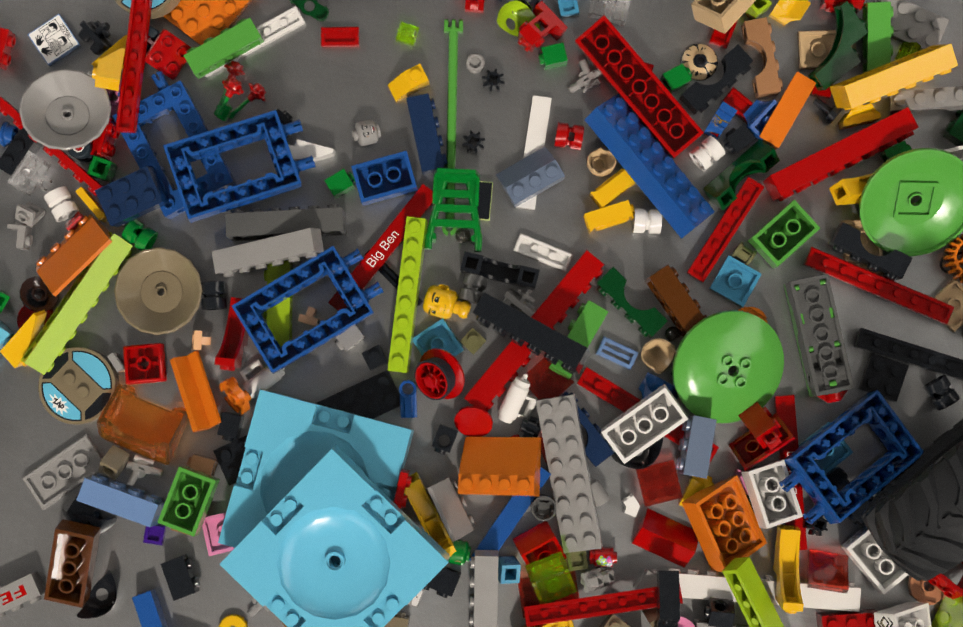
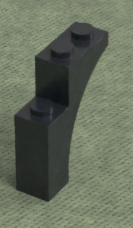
[656,571,680,627]

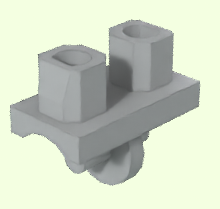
[503,288,537,317]
[580,567,615,593]

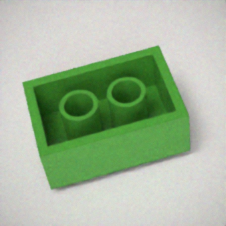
[748,200,820,269]
[157,466,220,537]

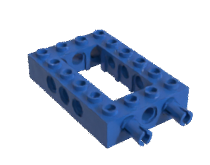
[112,71,237,219]
[163,110,316,223]
[232,246,384,374]
[779,390,924,525]

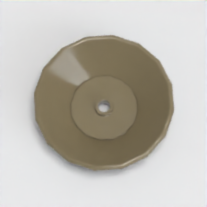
[114,247,203,335]

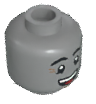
[352,120,381,146]

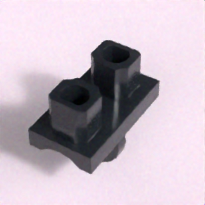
[78,21,114,55]

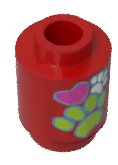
[589,547,617,567]

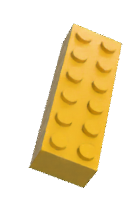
[830,43,958,111]

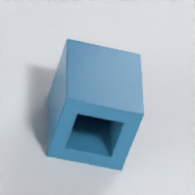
[498,556,521,584]

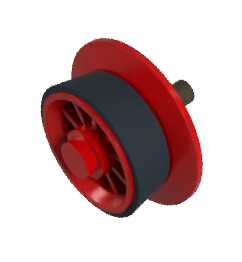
[414,348,465,400]

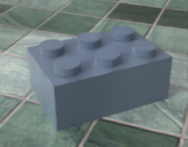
[675,415,717,479]

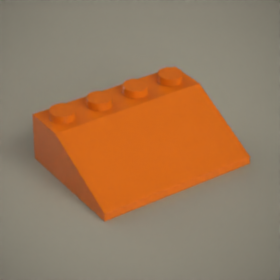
[36,214,112,297]
[458,437,541,497]
[681,475,767,572]

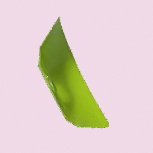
[497,0,541,37]

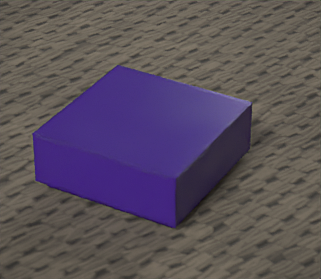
[143,524,167,545]

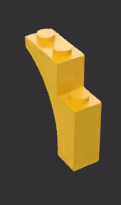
[829,173,873,205]
[405,472,456,557]
[773,525,804,614]

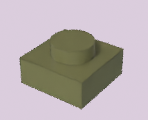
[460,328,486,355]
[567,551,589,571]

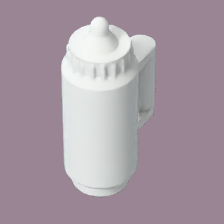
[240,359,285,400]
[498,373,538,424]

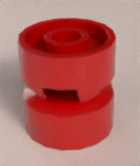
[554,122,584,151]

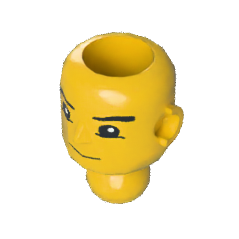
[423,284,471,319]

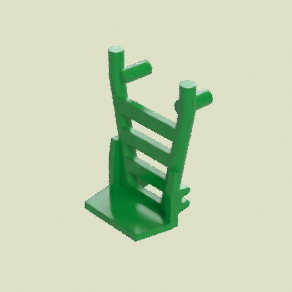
[424,168,483,252]

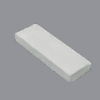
[513,233,574,273]

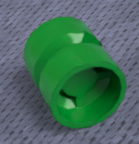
[121,219,158,251]

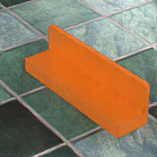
[759,72,816,150]
[170,350,221,433]

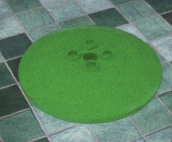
[859,148,963,256]
[672,310,784,423]

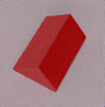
[728,413,795,471]
[632,508,698,568]

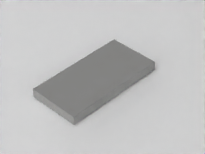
[22,434,103,510]

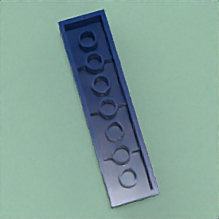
[584,94,715,239]

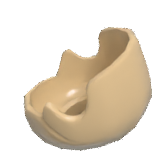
[587,147,617,177]

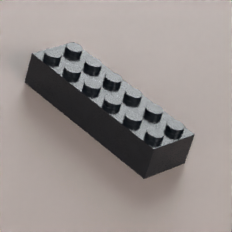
[472,292,590,375]

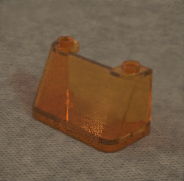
[97,384,189,465]

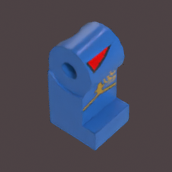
[704,101,738,140]

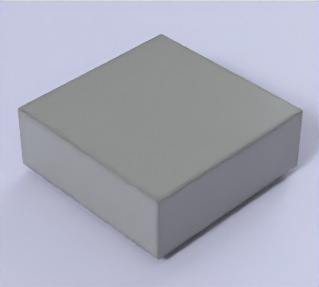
[107,352,125,373]

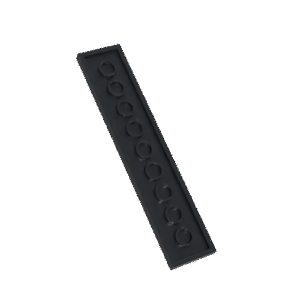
[213,370,400,486]

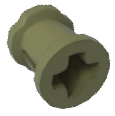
[731,241,757,266]

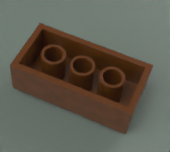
[645,265,708,338]
[44,519,101,608]

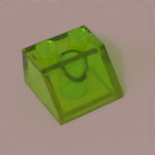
[525,551,577,604]

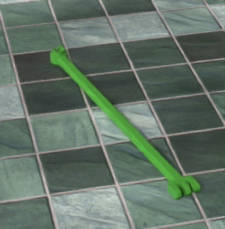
[442,19,463,236]

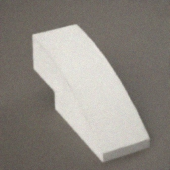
[288,139,336,161]

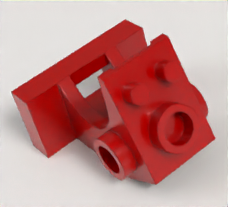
[517,1,568,53]

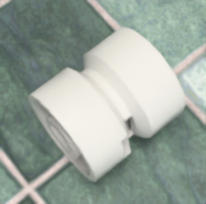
[689,135,725,172]
[44,186,79,222]
[632,208,662,234]

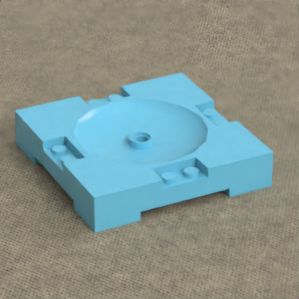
[218,390,414,564]
[219,445,450,627]

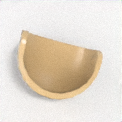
[641,338,676,374]

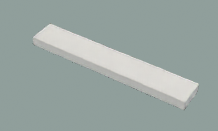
[205,6,306,77]
[516,95,552,210]

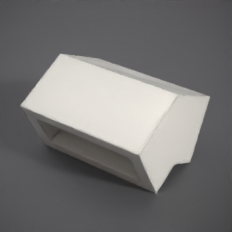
[621,494,640,517]

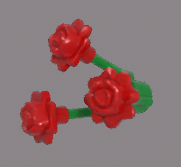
[214,61,266,122]

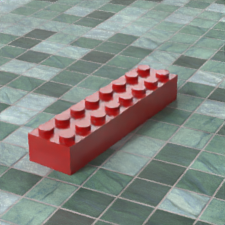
[575,15,704,159]
[763,107,919,202]

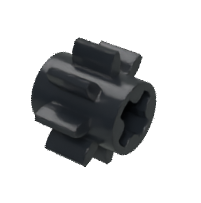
[482,69,505,93]
[462,130,485,155]
[519,416,541,437]
[803,515,828,536]

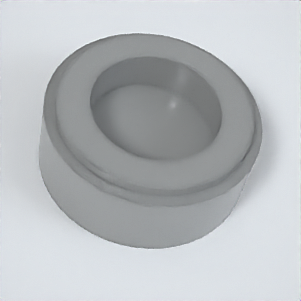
[466,53,485,74]

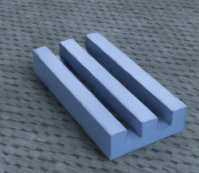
[596,336,639,370]

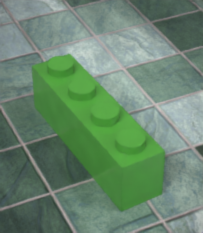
[862,2,894,73]
[184,18,264,79]
[549,300,609,380]

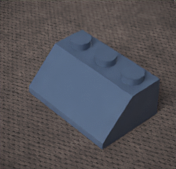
[496,147,565,208]

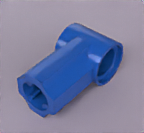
[399,380,418,418]

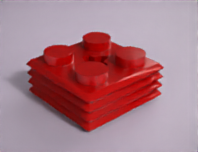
[123,343,167,385]

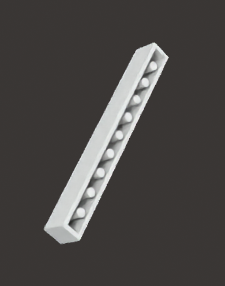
[663,567,861,612]

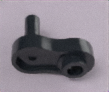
[813,97,843,124]

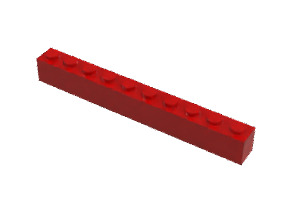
[464,250,605,412]

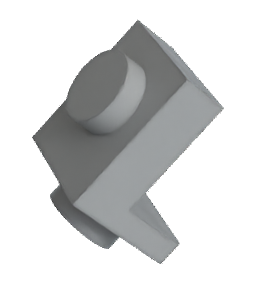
[15,202,45,228]
[7,221,33,251]

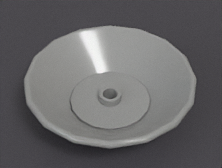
[19,69,111,150]

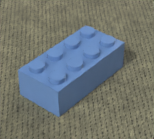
[76,474,165,527]

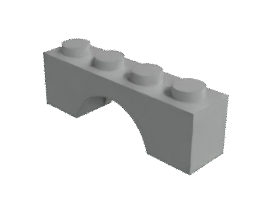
[890,86,963,115]

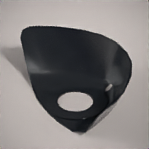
[612,437,663,469]
[62,509,117,534]
[77,570,117,619]

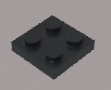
[858,353,909,402]

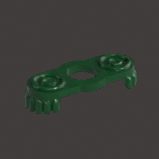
[289,0,329,22]

